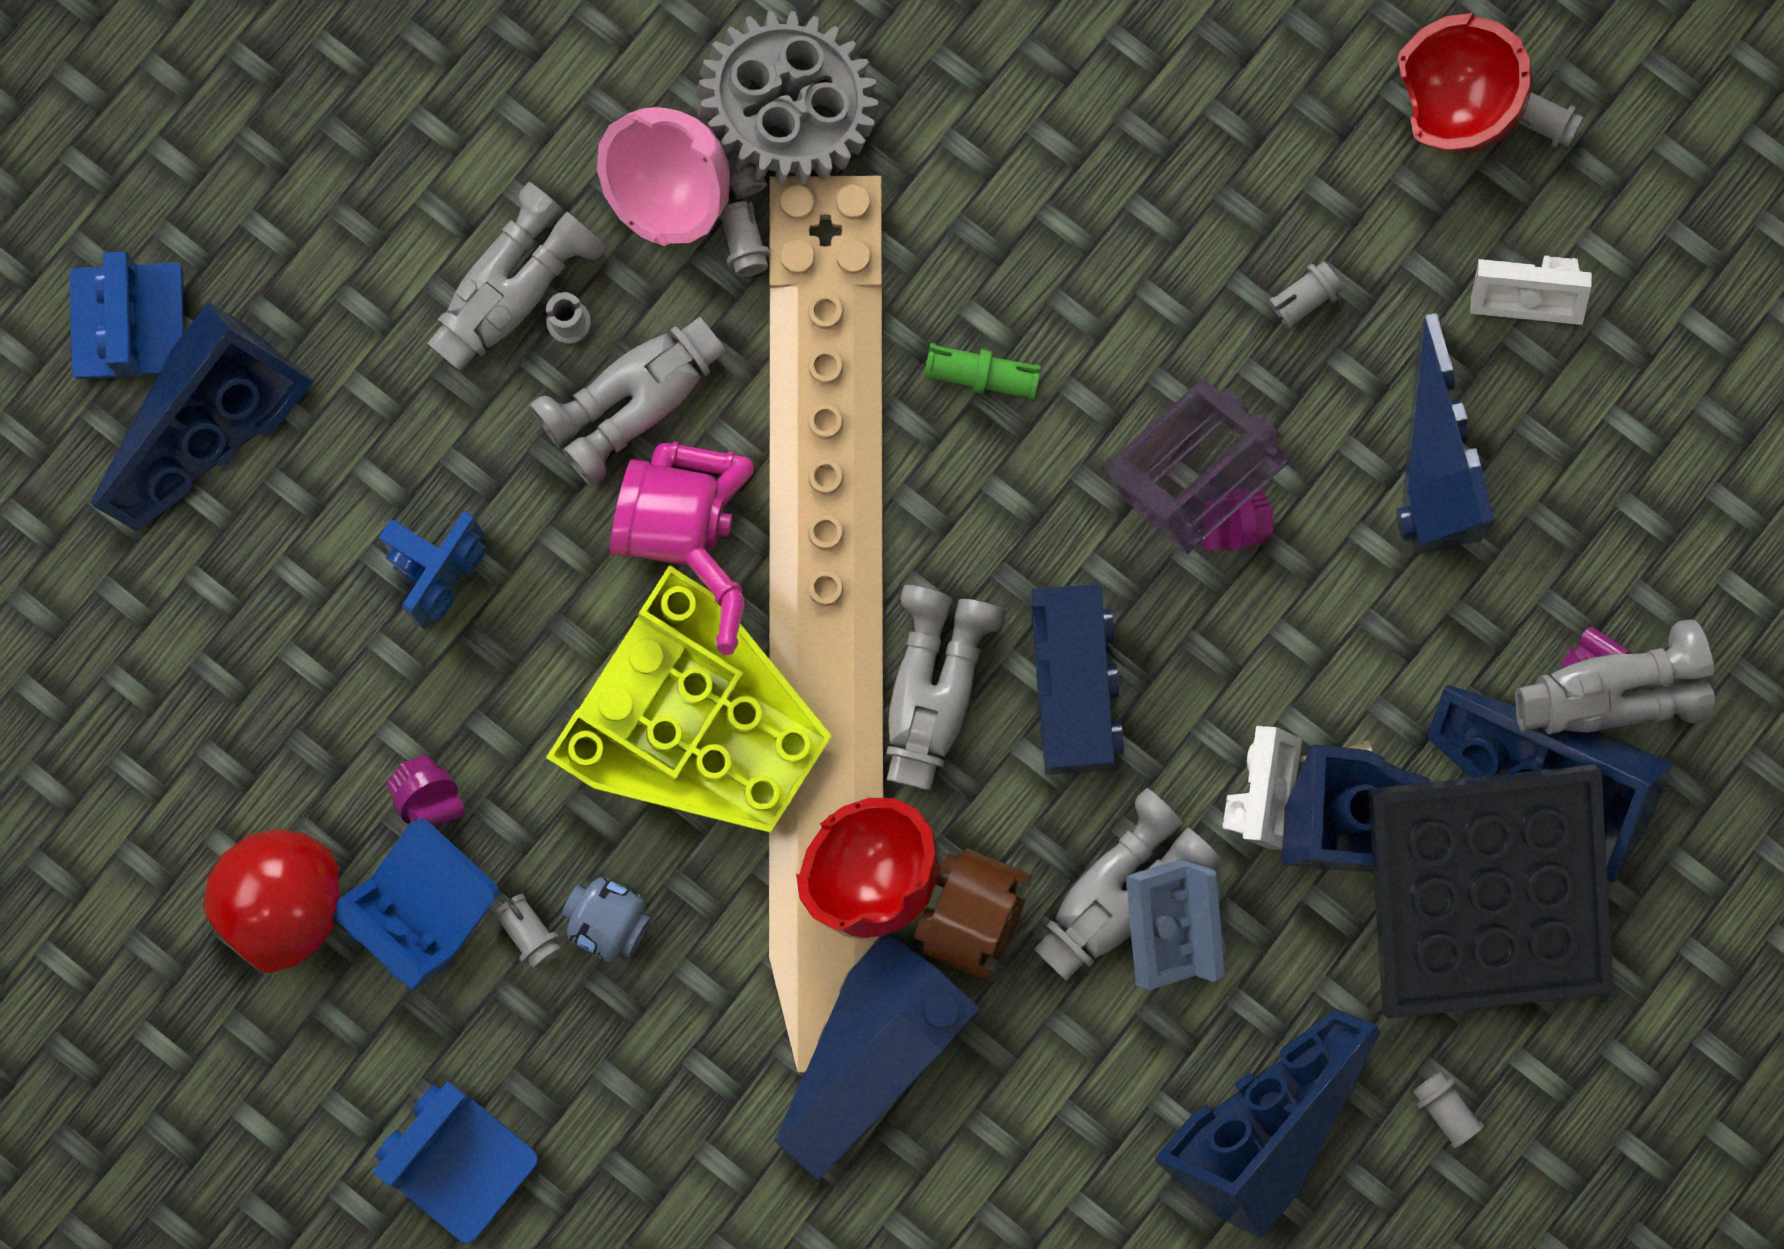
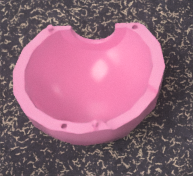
[597,107,730,246]

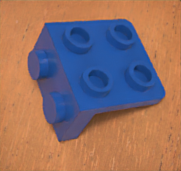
[334,818,499,991]
[372,1081,538,1243]

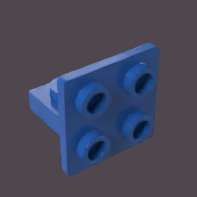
[70,251,184,379]
[379,511,487,629]

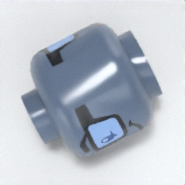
[561,877,651,962]

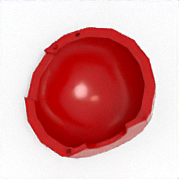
[1398,13,1533,154]
[796,797,940,939]
[203,828,341,974]

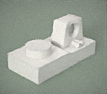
[1470,256,1592,325]
[1223,726,1302,850]

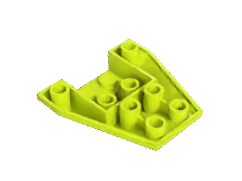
[546,565,832,833]

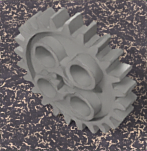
[696,11,878,186]

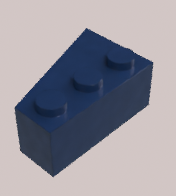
[1031,584,1124,775]

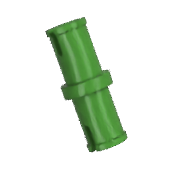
[923,343,1041,401]

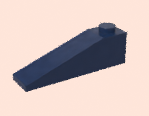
[90,301,313,531]
[1396,313,1494,555]
[1427,685,1673,883]
[1282,744,1431,872]
[774,933,980,1180]
[1155,1009,1381,1238]

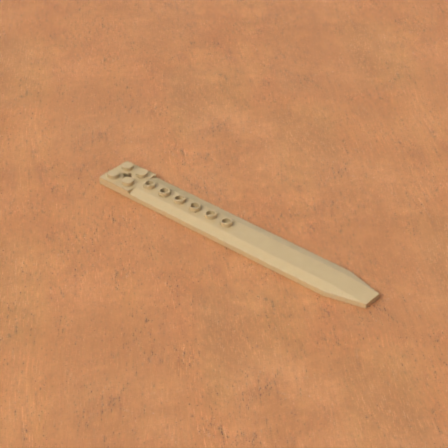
[769,176,883,1073]

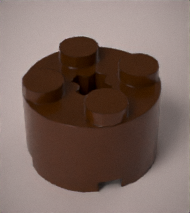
[914,848,1032,981]

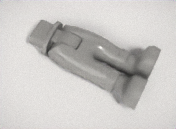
[427,182,607,372]
[529,317,726,487]
[886,585,1006,791]
[1515,619,1715,734]
[1034,788,1223,981]

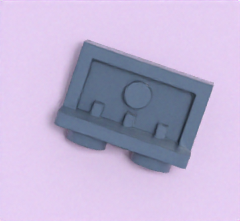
[1126,859,1226,991]

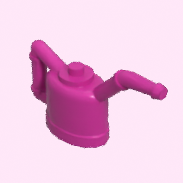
[610,441,754,655]

